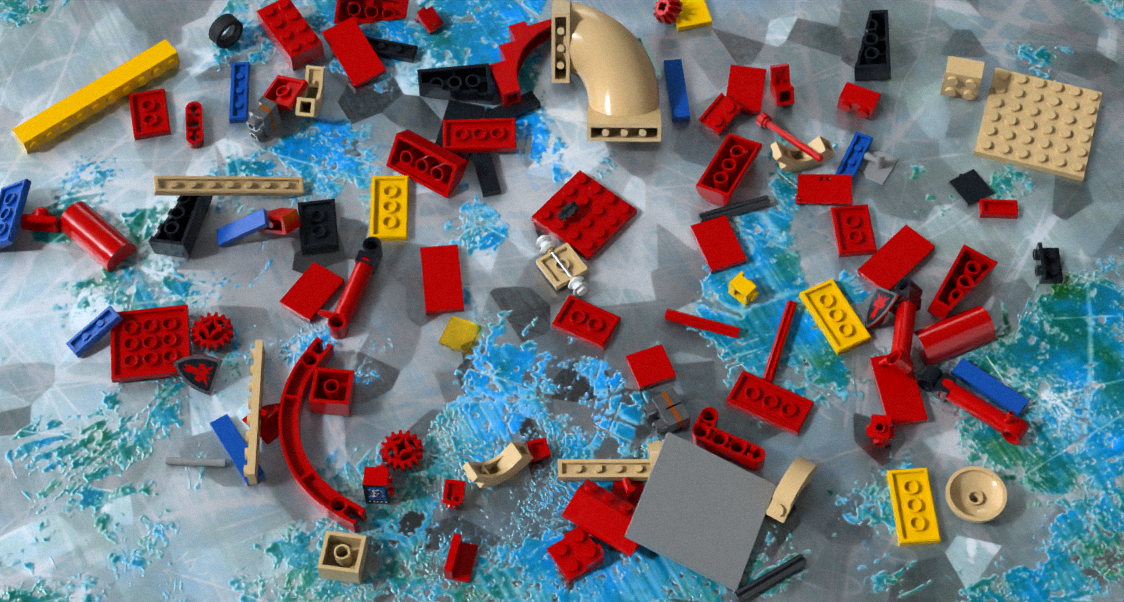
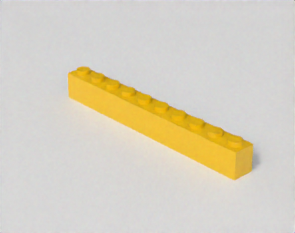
[12,39,180,154]

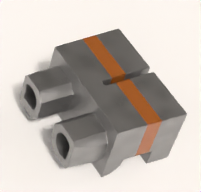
[246,96,282,141]
[644,388,690,434]

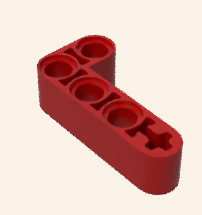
[691,407,765,471]

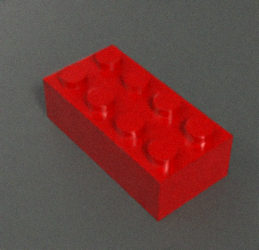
[256,0,324,71]

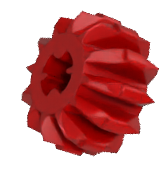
[653,0,683,25]

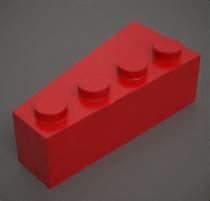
[927,244,998,320]

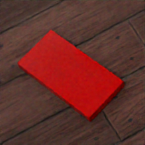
[322,17,387,89]
[443,118,516,153]
[857,225,935,291]
[420,244,464,315]
[869,355,928,427]
[726,370,814,436]

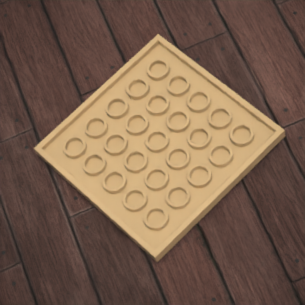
[973,68,1102,181]

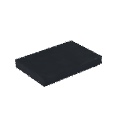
[297,199,339,252]

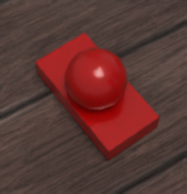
[20,207,60,233]

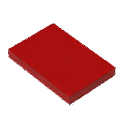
[726,65,766,115]
[128,88,171,141]
[830,204,877,257]
[690,215,747,274]
[279,262,345,323]
[552,295,621,350]

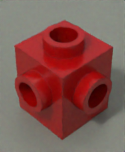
[866,414,896,447]

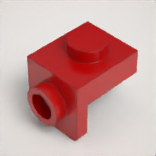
[414,6,444,34]
[441,479,466,509]

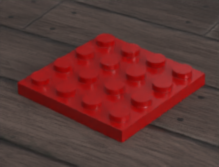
[532,170,637,261]
[111,304,190,383]

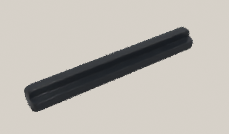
[699,195,770,222]
[734,554,807,602]

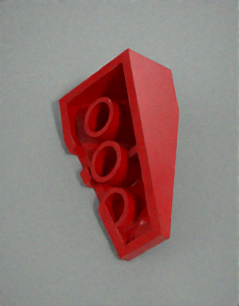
[334,0,409,25]

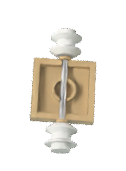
[535,235,589,296]

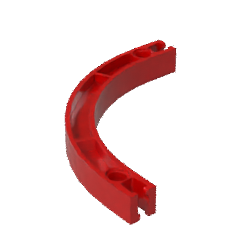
[278,337,367,533]

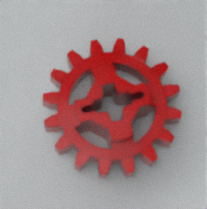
[191,312,234,353]
[380,430,424,472]

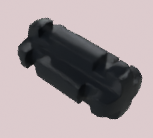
[557,201,579,221]

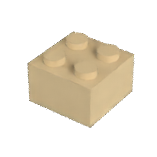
[940,56,985,101]
[317,530,369,584]

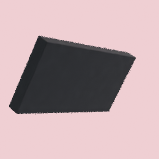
[435,100,484,167]

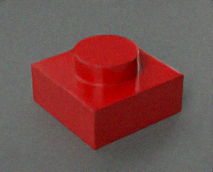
[526,437,551,462]

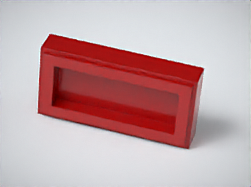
[979,199,1018,219]

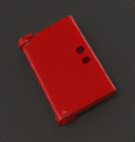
[795,174,853,206]

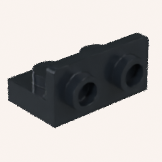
[1032,242,1063,284]

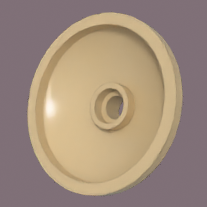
[945,466,1007,523]

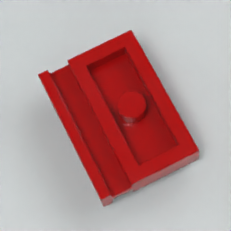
[698,93,742,136]

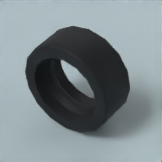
[208,14,243,49]

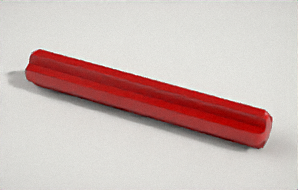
[665,309,740,338]

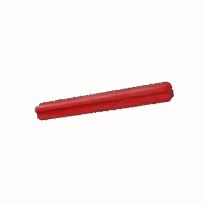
[763,300,797,383]

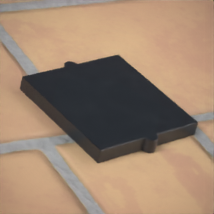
[948,169,993,206]

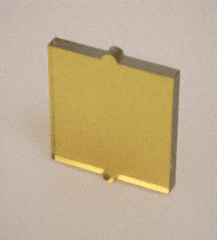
[438,316,481,354]

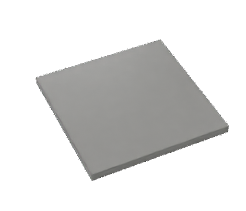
[624,432,776,591]

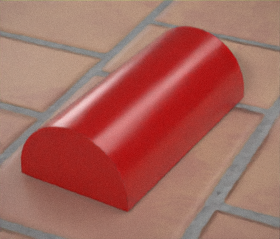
[696,133,762,206]
[59,201,137,272]
[912,305,996,367]

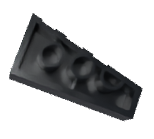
[854,10,891,81]
[417,63,493,105]
[148,196,213,258]

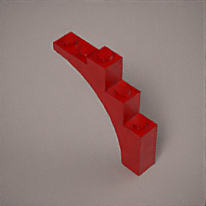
[489,19,551,107]

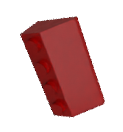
[386,129,468,198]
[562,479,642,557]

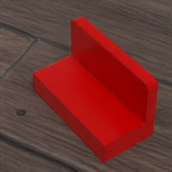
[444,533,478,583]

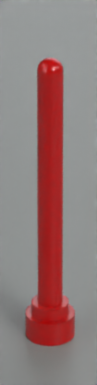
[756,112,823,162]

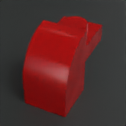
[769,63,795,106]

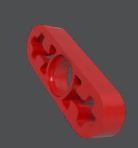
[185,101,204,149]

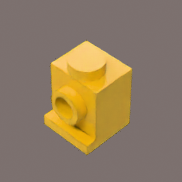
[728,271,759,306]

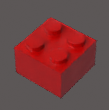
[309,367,356,416]

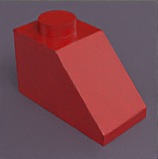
[258,208,300,235]

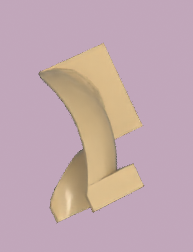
[551,0,662,142]

